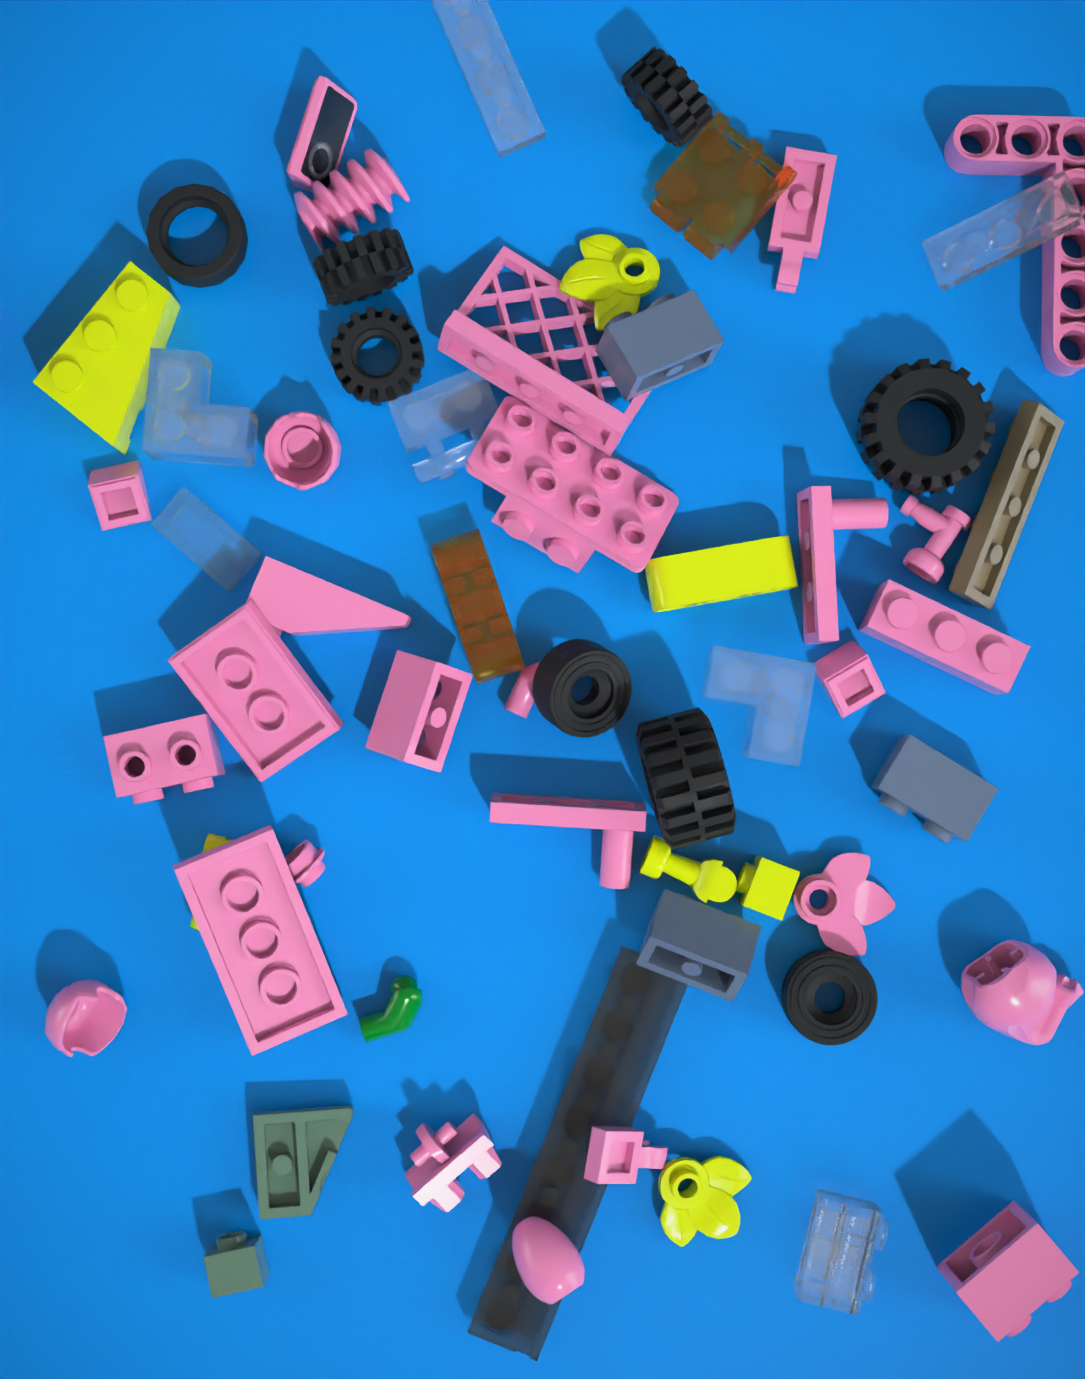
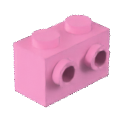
[365,650,473,773]
[103,714,226,805]

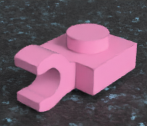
[584,1126,668,1184]

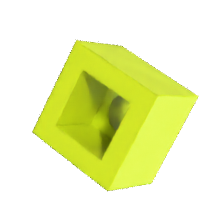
[736,855,800,921]

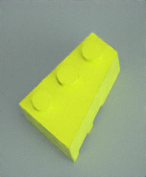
[33,261,181,455]

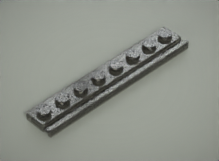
[467,945,688,1361]

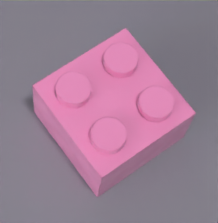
[936,1200,1079,1342]

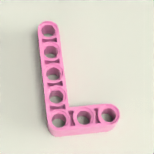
[943,114,1085,377]

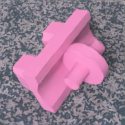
[404,1113,502,1212]

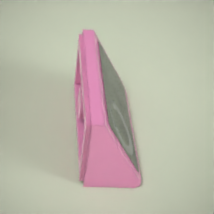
[286,76,358,193]

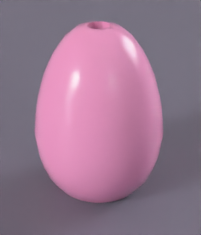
[512,1216,585,1305]

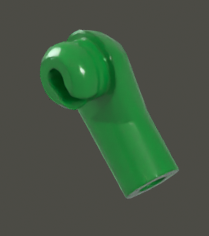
[359,975,423,1043]

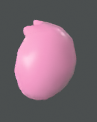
[263,411,342,491]
[44,979,127,1057]

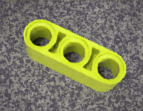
[644,536,798,613]

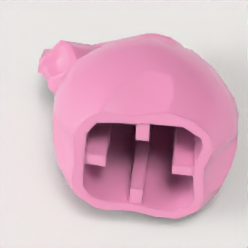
[961,940,1084,1045]

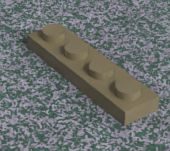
[948,400,1064,610]

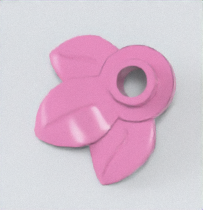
[793,853,896,956]

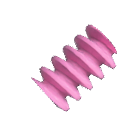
[294,149,410,252]

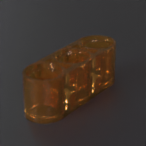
[430,528,526,685]

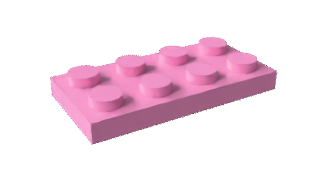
[173,825,348,1056]

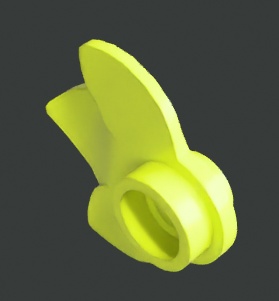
[560,234,660,331]
[658,1155,752,1247]

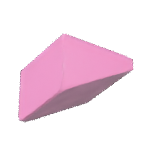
[88,461,152,531]
[811,641,886,719]

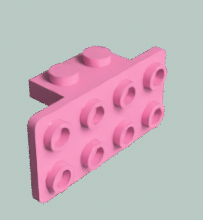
[465,396,679,573]

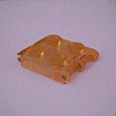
[649,111,797,260]

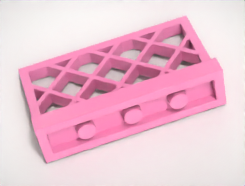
[437,245,652,456]

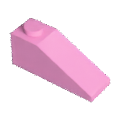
[246,556,412,637]

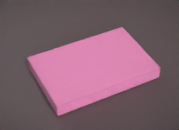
[167,600,344,782]

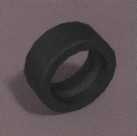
[146,183,248,288]

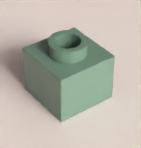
[203,1230,270,1298]

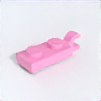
[767,147,837,294]

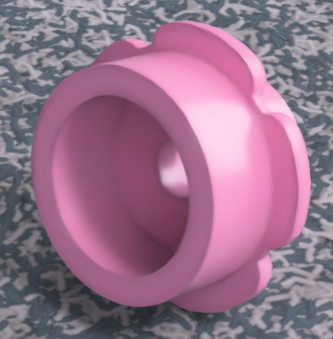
[285,840,326,887]

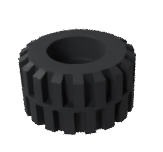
[856,358,995,495]
[636,707,736,850]

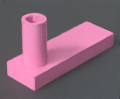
[796,486,888,644]
[490,793,647,889]

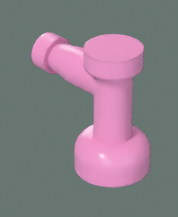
[900,495,973,584]

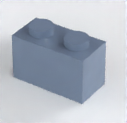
[595,290,724,401]
[870,734,999,844]
[636,889,761,1002]

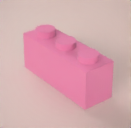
[858,580,1031,695]

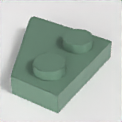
[253,1105,354,1219]

